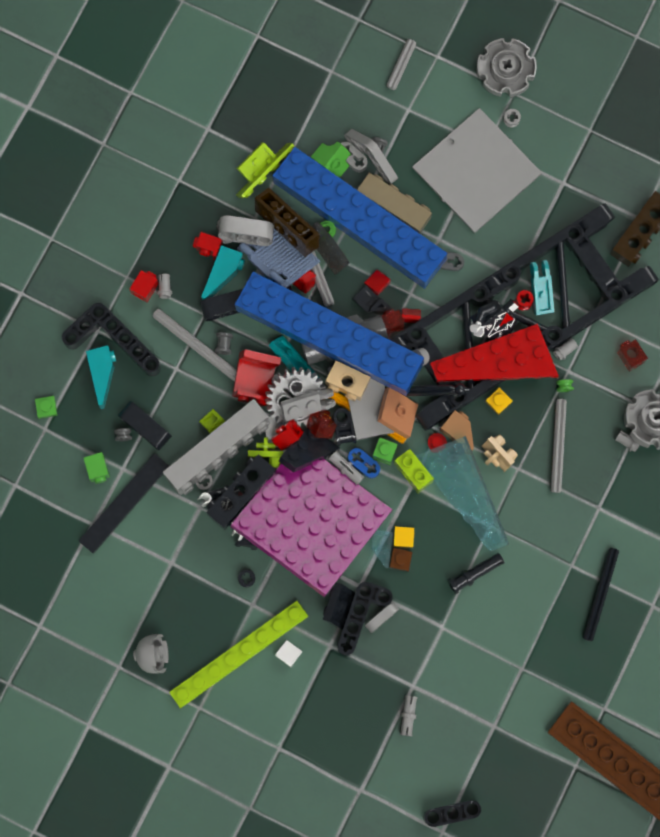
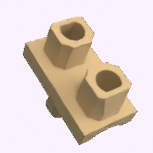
[482,435,518,472]

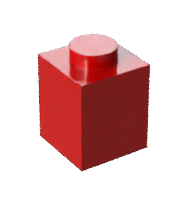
[129,270,159,303]

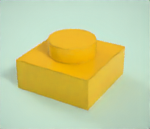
[485,387,513,415]

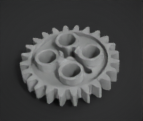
[265,367,326,427]

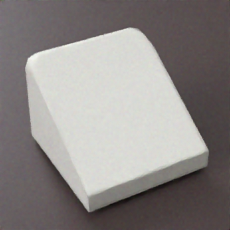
[275,640,302,667]

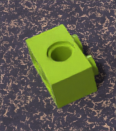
[394,449,434,494]

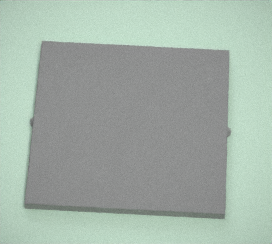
[412,108,542,233]

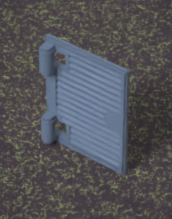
[237,229,320,288]

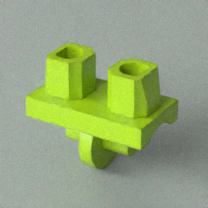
[248,437,283,468]

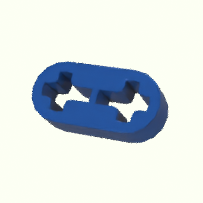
[348,448,380,479]

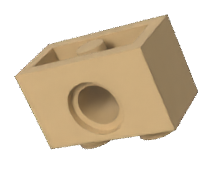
[326,361,371,401]

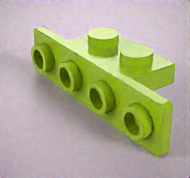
[236,142,294,198]

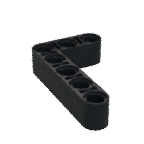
[62,303,161,376]

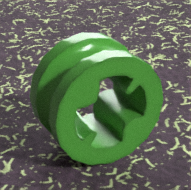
[556,379,574,392]

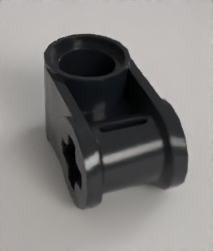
[333,408,356,447]

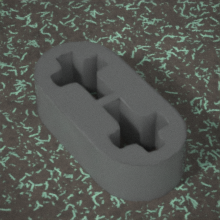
[440,252,464,271]

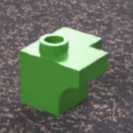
[311,141,351,178]

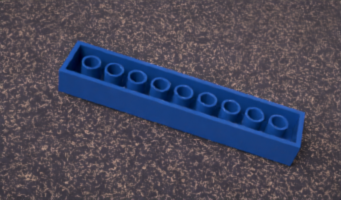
[272,147,448,289]
[235,272,424,396]

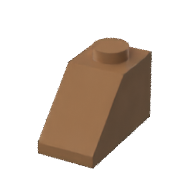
[440,410,474,454]

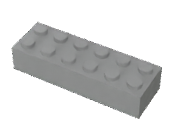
[163,399,270,496]

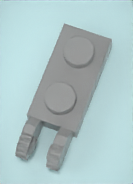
[280,389,336,422]

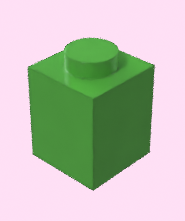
[373,438,398,466]
[83,452,110,484]

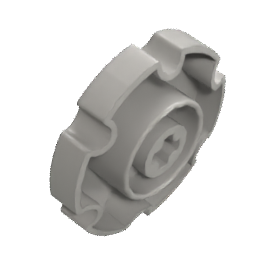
[477,38,537,97]
[624,389,660,450]

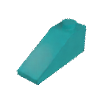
[201,245,245,300]
[86,346,116,409]

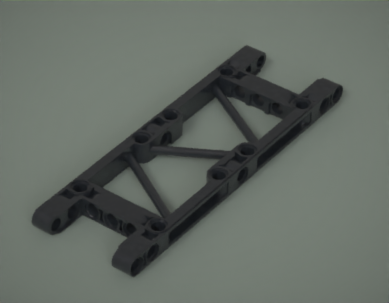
[390,203,659,431]

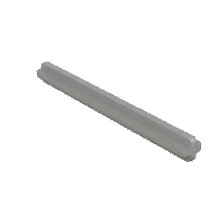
[152,309,236,382]

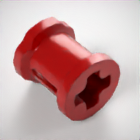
[515,290,534,311]

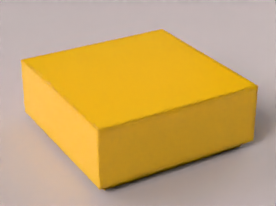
[394,527,414,548]

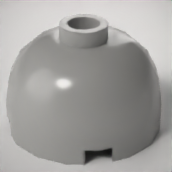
[133,634,169,674]

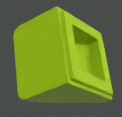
[199,409,225,434]

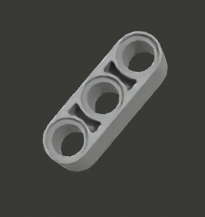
[218,216,274,246]

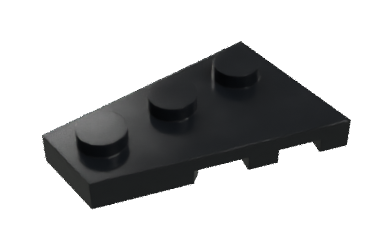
[278,425,340,473]

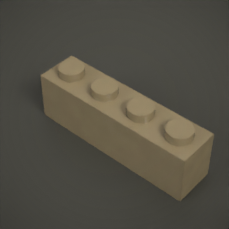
[357,173,432,234]

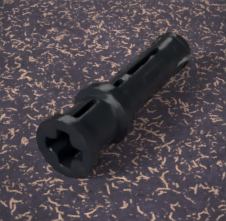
[447,553,505,594]

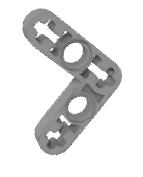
[344,129,398,185]

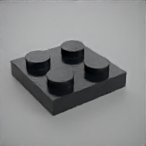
[323,582,355,630]

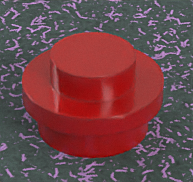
[428,433,447,453]

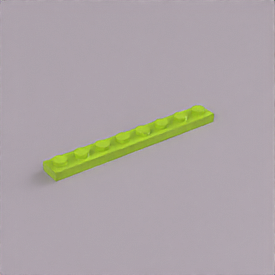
[169,601,308,709]

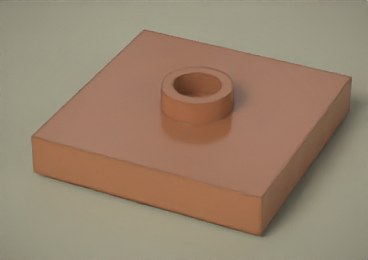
[377,387,418,439]

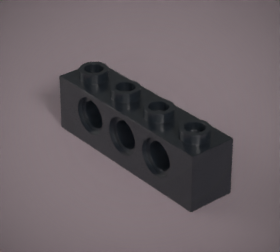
[206,454,276,530]

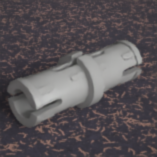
[329,451,365,486]
[400,695,418,737]

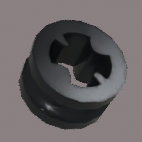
[238,570,255,588]

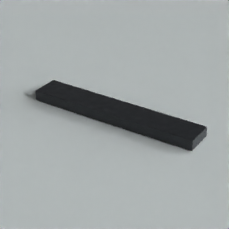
[79,454,170,554]

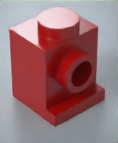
[193,232,223,260]
[271,419,304,451]

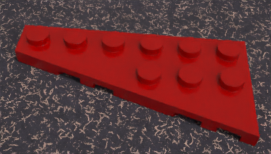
[430,324,559,382]

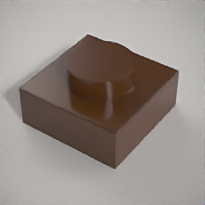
[390,548,413,572]

